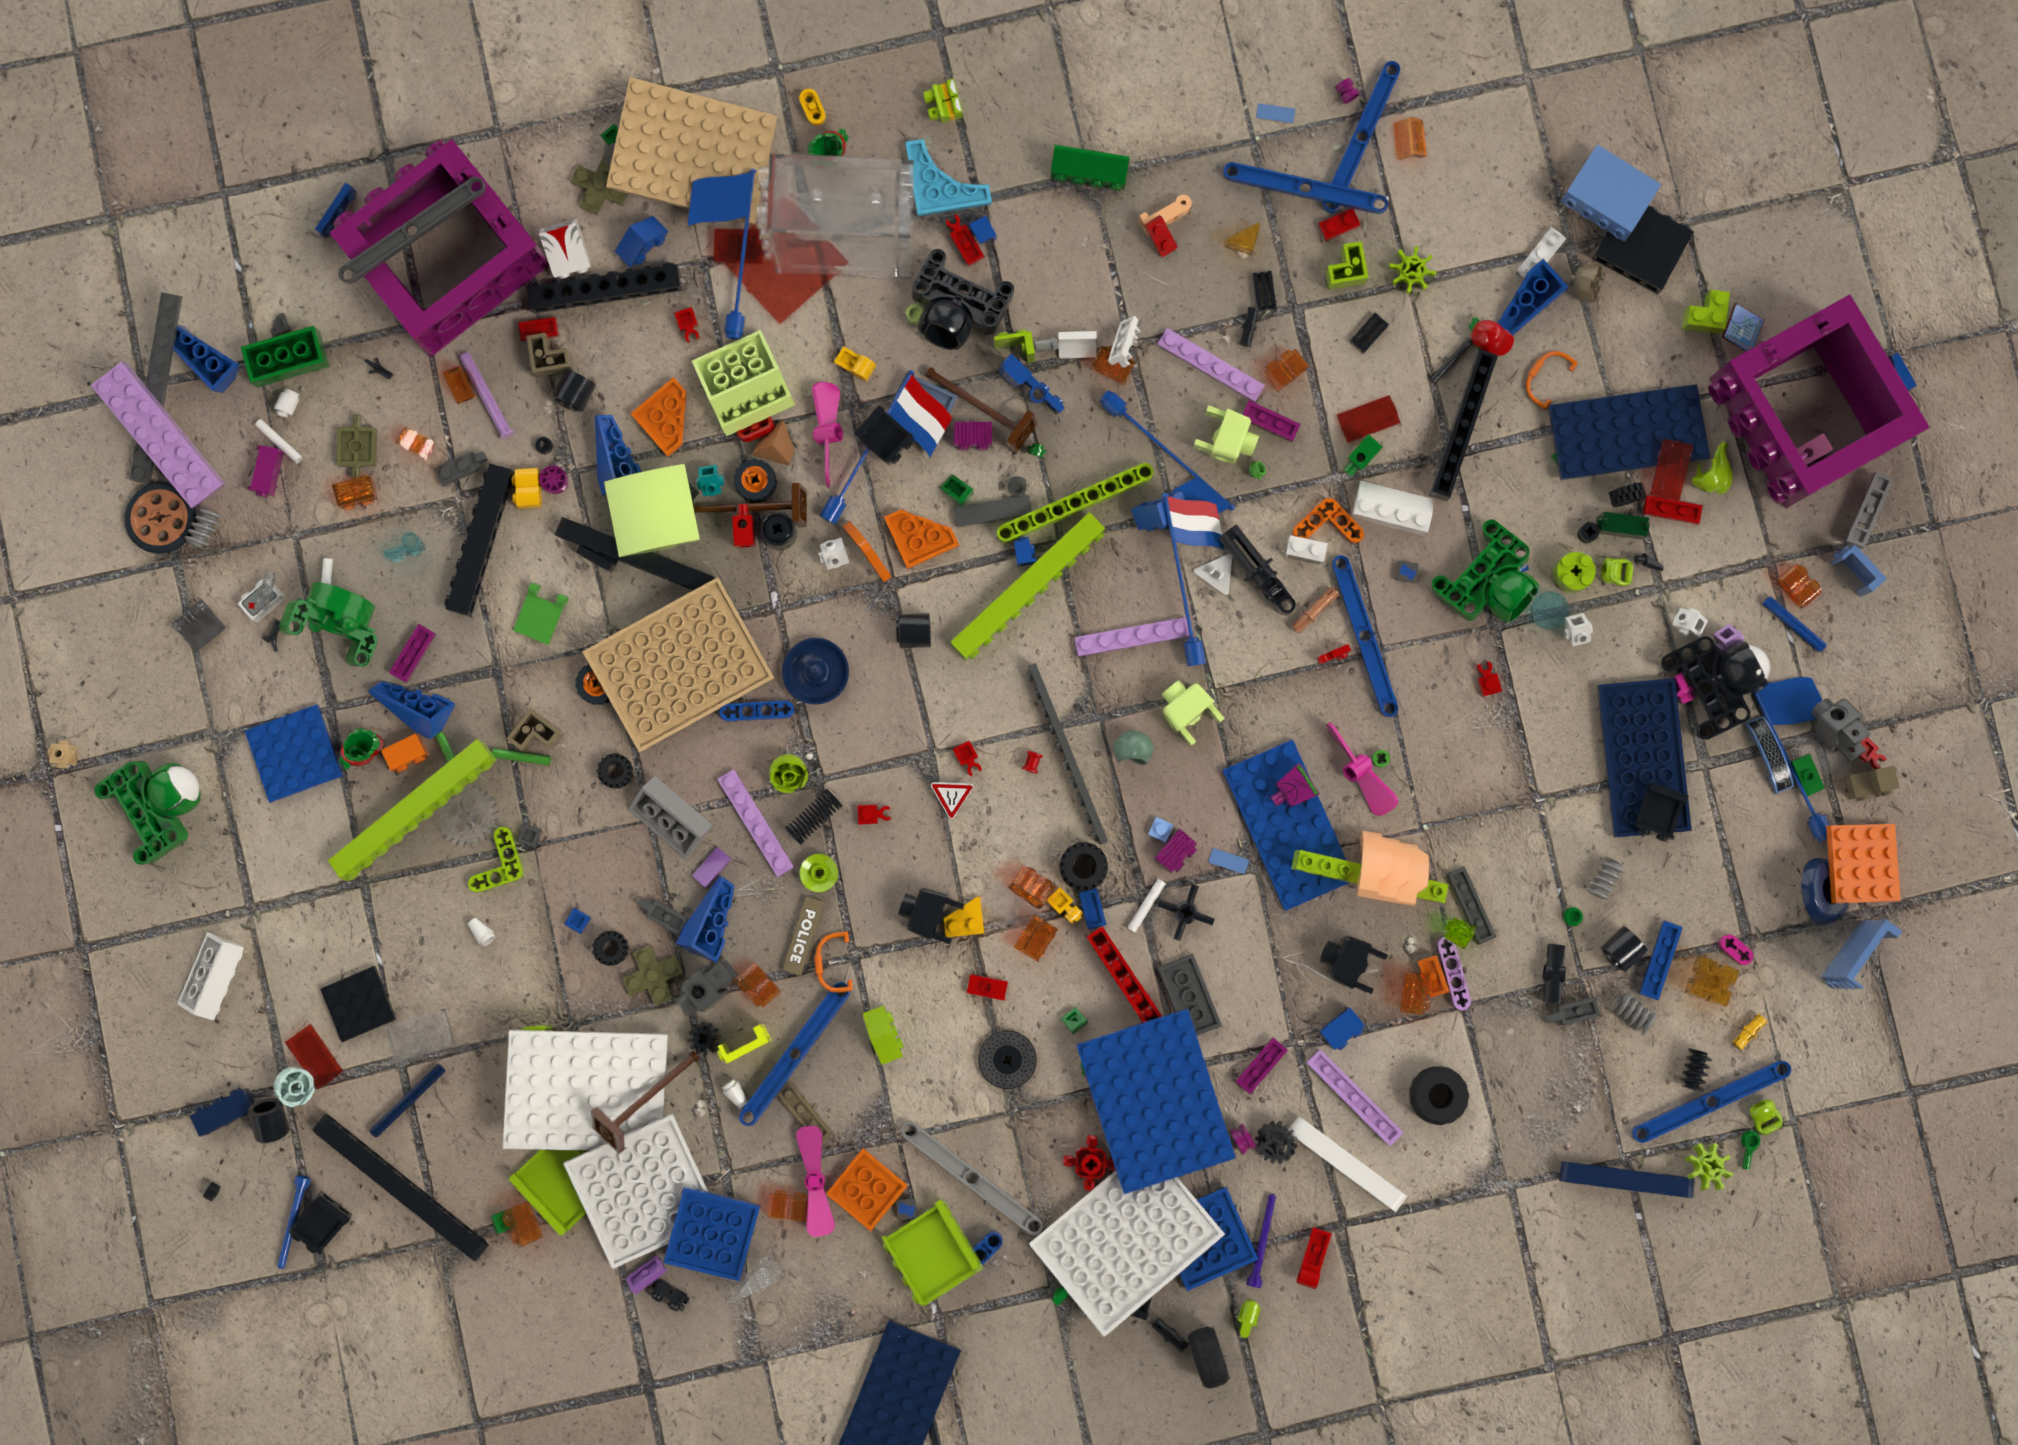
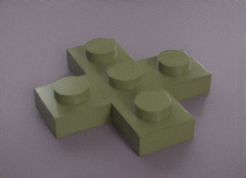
[570,156,628,215]
[622,945,684,1006]

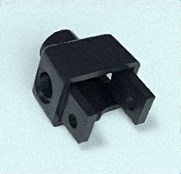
[898,888,965,945]
[1319,936,1388,994]

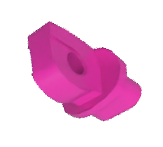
[1674,673,1695,705]

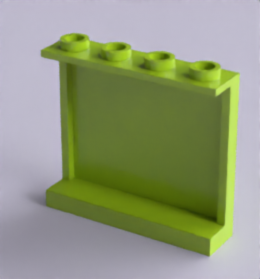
[508,1149,588,1236]
[882,1199,984,1307]

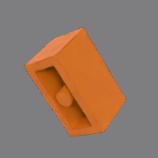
[381,733,430,773]

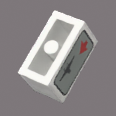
[1284,535,1328,565]
[237,578,286,623]

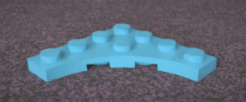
[905,139,992,217]

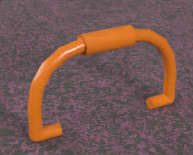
[1526,351,1578,410]
[814,931,853,993]

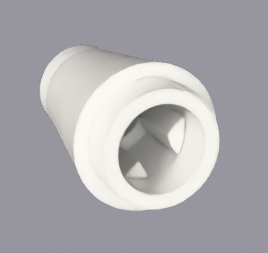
[467,918,495,946]
[721,1079,748,1109]

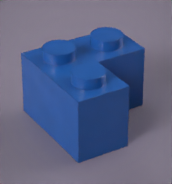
[614,216,669,267]
[1131,492,1185,532]

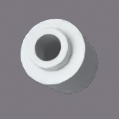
[274,388,299,418]

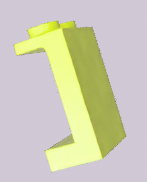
[717,1023,772,1064]

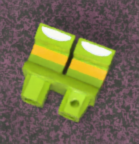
[923,78,963,123]

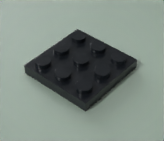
[320,966,397,1042]

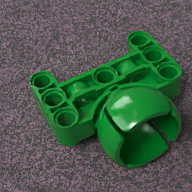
[1432,519,1540,623]

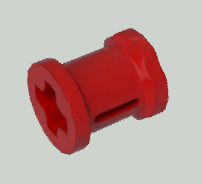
[1021,751,1043,774]

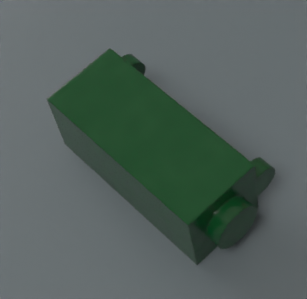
[1595,512,1650,540]

